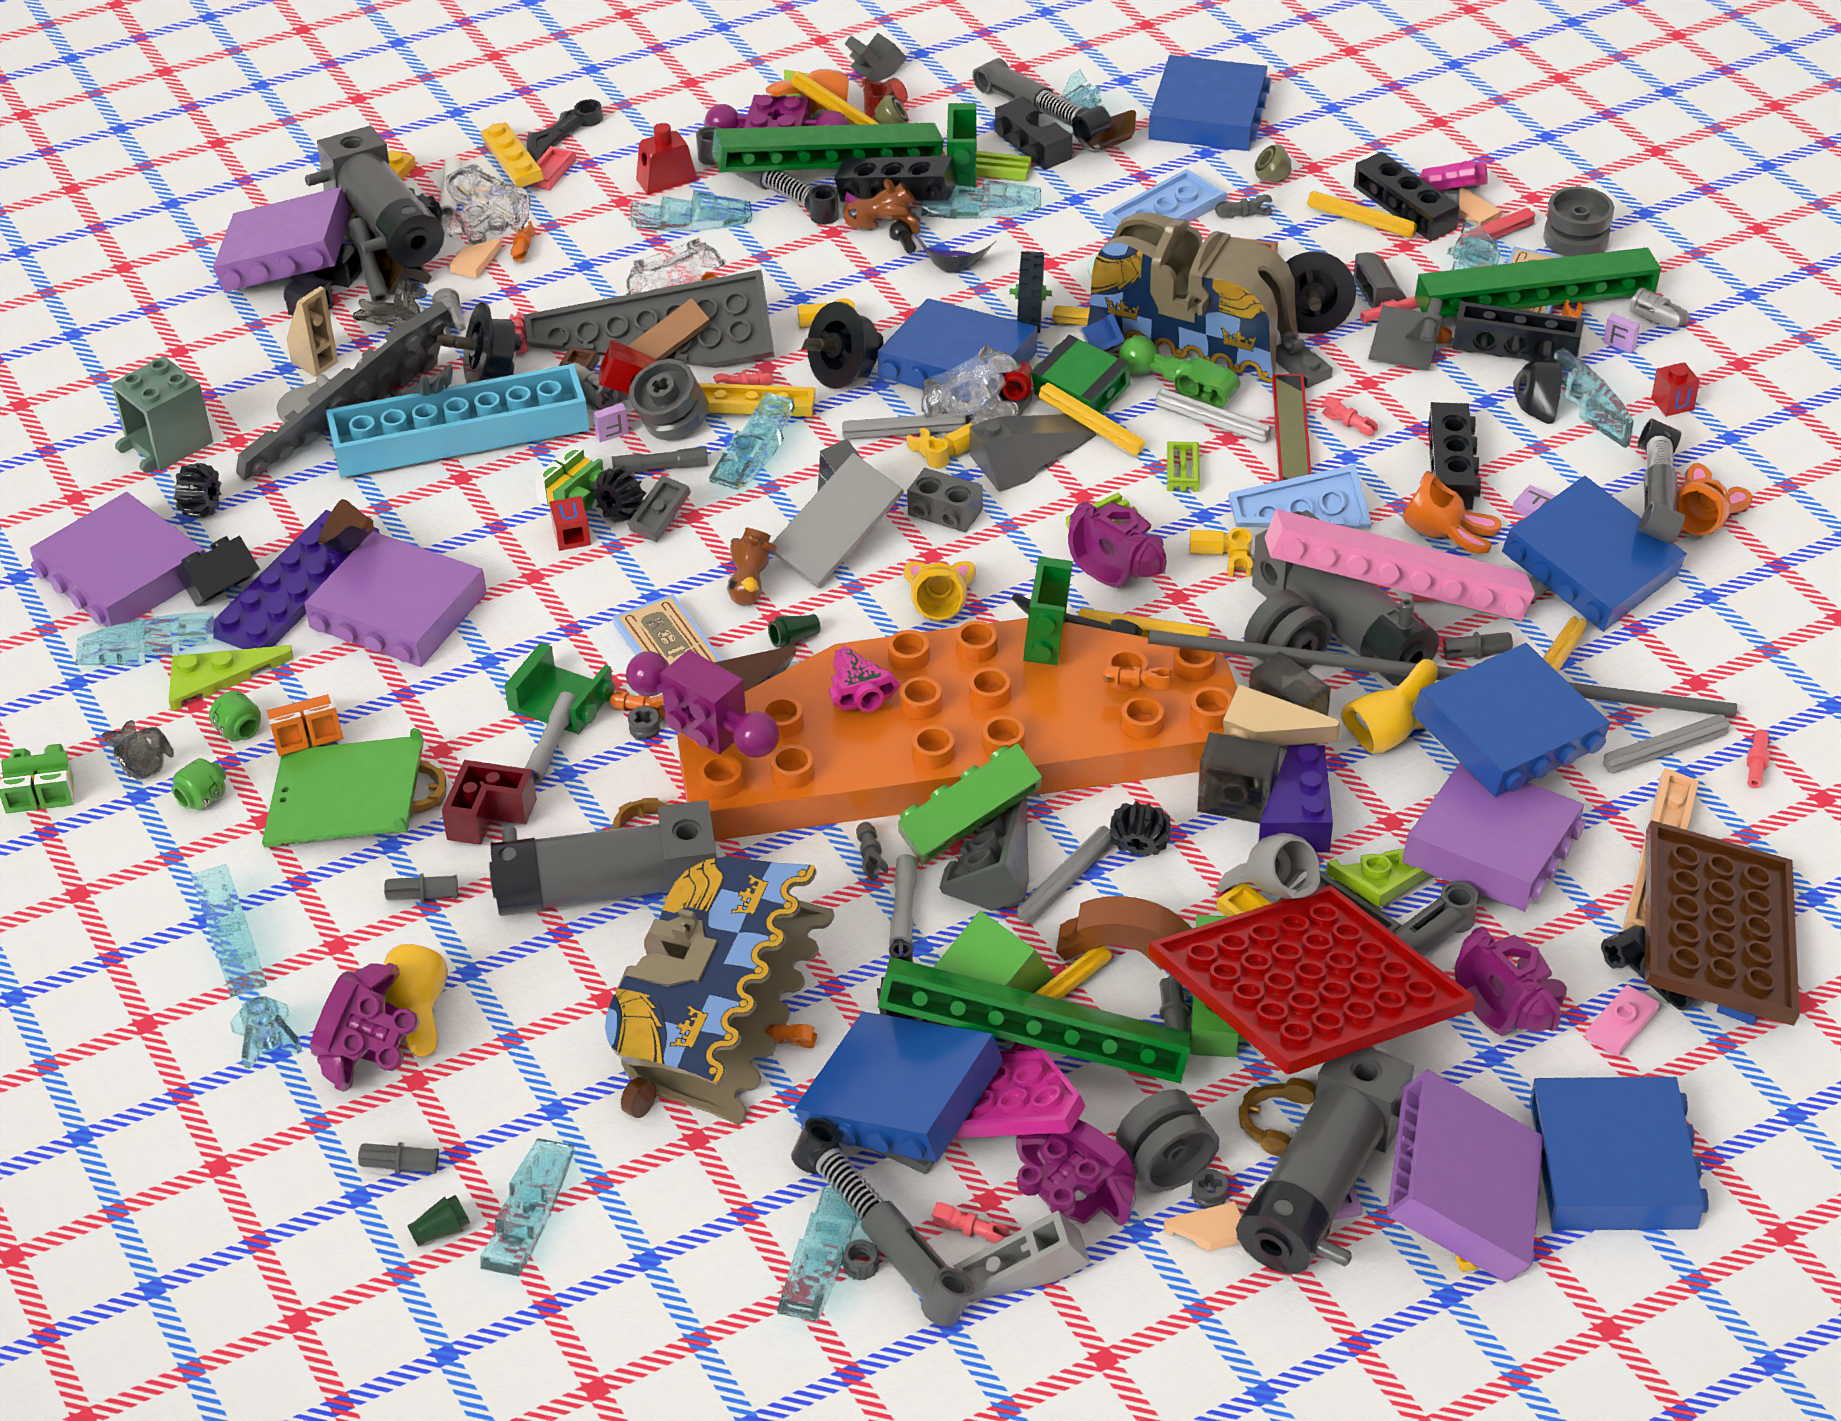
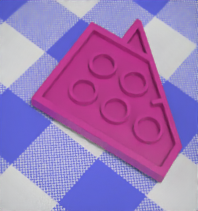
[953,1042,1086,1140]

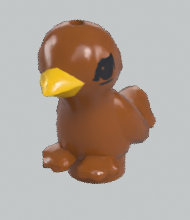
[727,527,777,606]

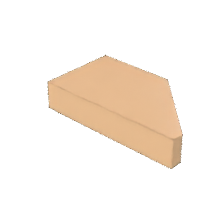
[1459,187,1501,228]
[449,239,502,278]
[1164,1201,1241,1251]

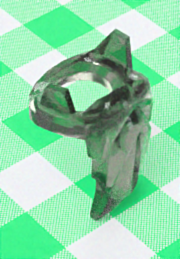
[352,279,427,328]
[102,720,174,780]

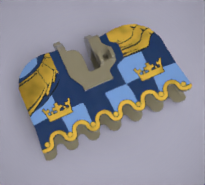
[1087,212,1299,383]
[605,856,835,1125]

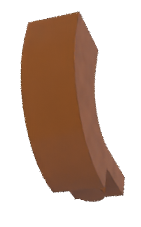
[1056,896,1193,970]

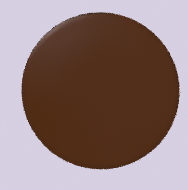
[621,1077,657,1118]

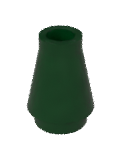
[768,614,821,648]
[407,1194,470,1247]

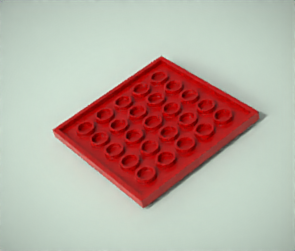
[1148,885,1476,1075]

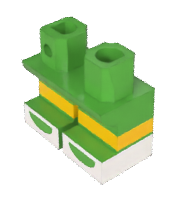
[534,445,604,511]
[0,744,74,814]

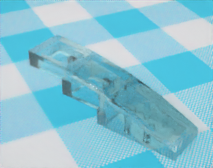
[921,179,1041,219]
[630,192,752,231]
[1554,347,1634,448]
[76,612,214,665]
[191,864,267,998]
[480,1138,575,1276]
[777,1186,858,1322]

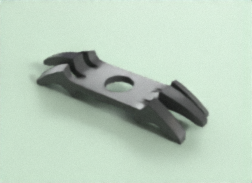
[388,364,453,397]

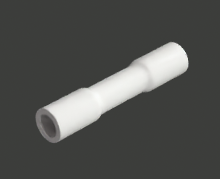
[439,156,462,220]

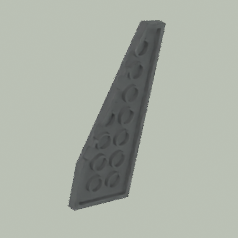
[524,269,775,368]
[236,301,448,480]

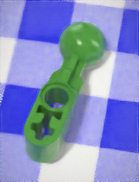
[1119,335,1240,408]

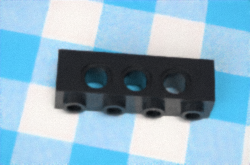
[1354,152,1460,242]
[834,156,958,202]
[1453,301,1584,367]
[1428,402,1481,510]

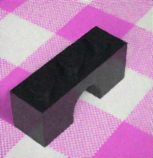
[994,97,1072,170]
[283,244,362,316]

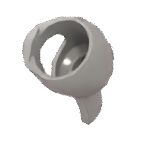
[1217,833,1320,899]

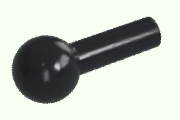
[889,220,916,254]

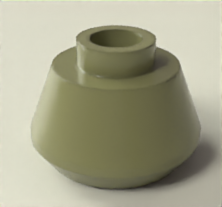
[873,95,909,124]
[1255,144,1292,182]

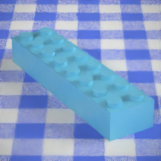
[326,364,589,478]

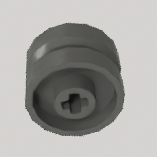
[1543,186,1614,257]
[629,359,708,441]
[1244,590,1332,679]
[1116,1089,1220,1192]

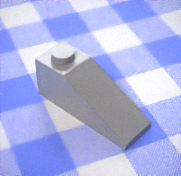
[953,1210,1091,1302]

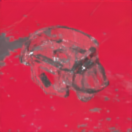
[446,164,531,246]
[626,238,726,295]
[921,345,1022,425]

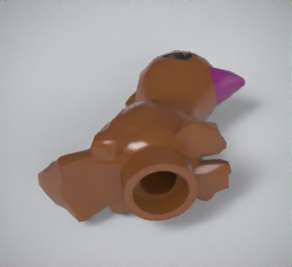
[843,179,921,235]

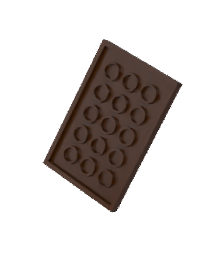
[1645,820,1800,1026]

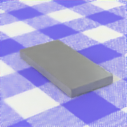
[770,453,904,588]

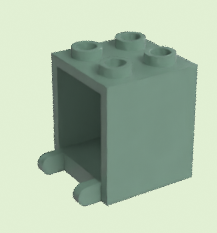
[111,356,213,473]

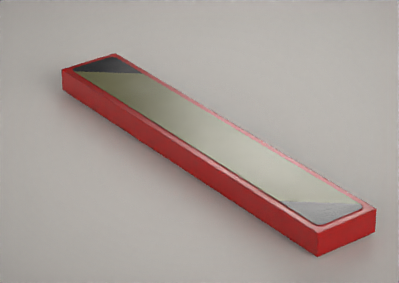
[1272,374,1312,481]

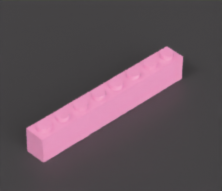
[1265,509,1535,621]

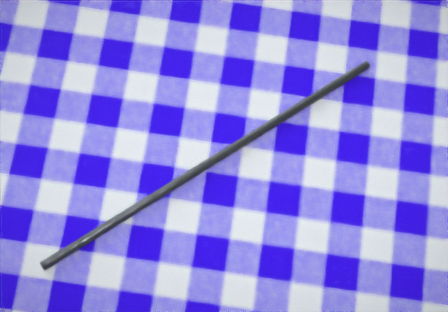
[1148,630,1737,717]

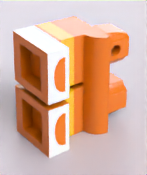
[267,694,343,756]

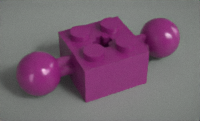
[705,94,850,129]
[626,649,779,758]

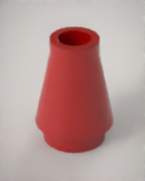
[1001,362,1033,401]

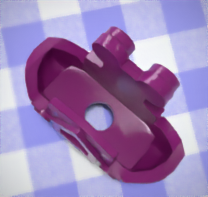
[1068,502,1167,588]
[1455,926,1567,1036]
[310,963,419,1092]
[1016,1119,1136,1226]

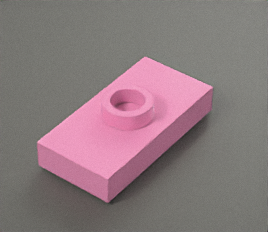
[1585,984,1660,1057]

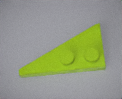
[169,645,294,711]
[1326,848,1431,907]

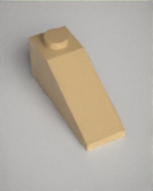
[286,286,339,377]
[1223,684,1340,748]

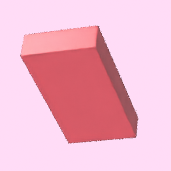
[528,146,576,191]

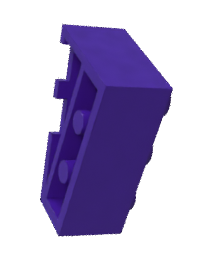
[1258,745,1333,853]

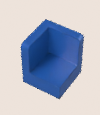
[1081,313,1125,352]

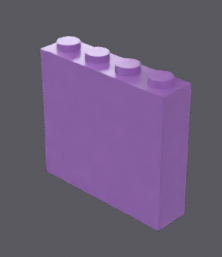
[213,187,352,292]
[30,491,205,633]
[304,531,487,667]
[1402,763,1586,912]
[1387,1069,1543,1282]

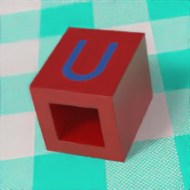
[1651,362,1700,417]
[549,496,591,551]

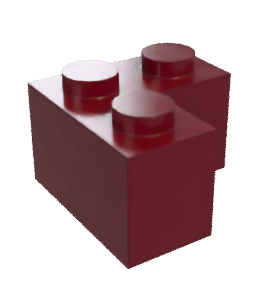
[441,760,537,845]

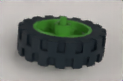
[1009,251,1052,333]

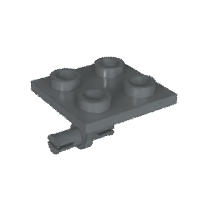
[1369,298,1443,371]

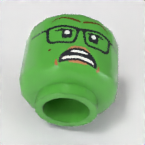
[209,691,261,742]
[171,758,226,811]

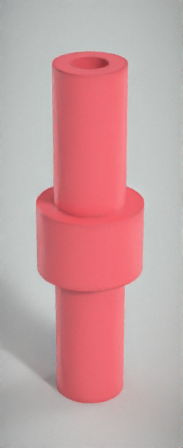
[1360,296,1419,323]
[1747,729,1770,788]

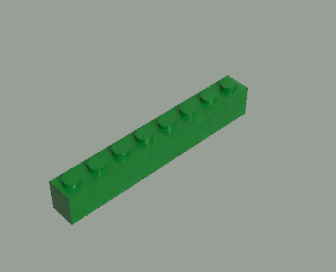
[712,122,944,172]
[1415,247,1661,318]
[878,957,1191,1084]

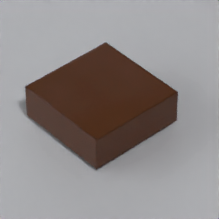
[559,347,600,371]

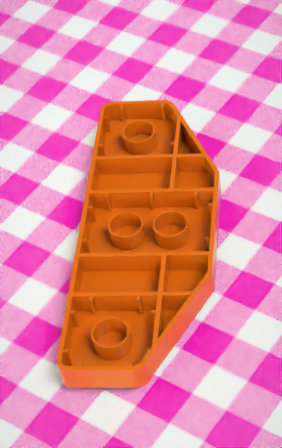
[677,618,1249,841]

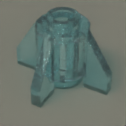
[1061,69,1110,115]
[1447,218,1500,270]
[230,996,302,1069]

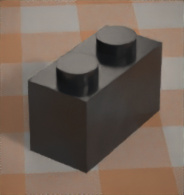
[176,535,260,607]

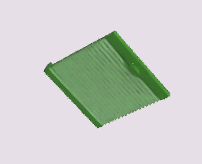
[262,728,424,848]

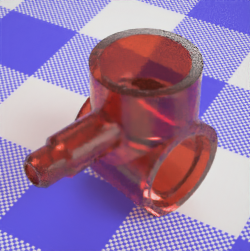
[862,78,908,119]

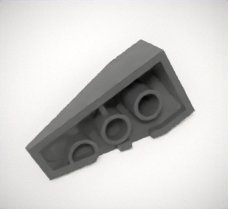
[969,414,1096,492]
[939,797,1029,911]

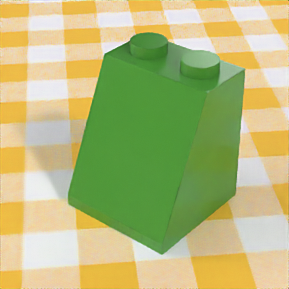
[933,910,1055,993]

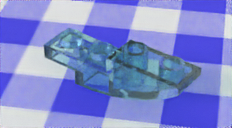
[709,392,795,490]

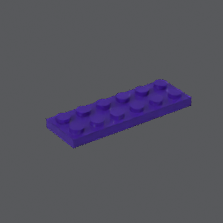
[207,510,380,649]

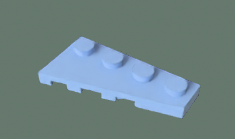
[1228,464,1372,528]

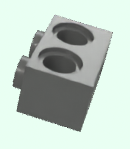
[907,467,983,533]

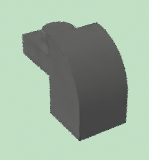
[844,33,907,82]

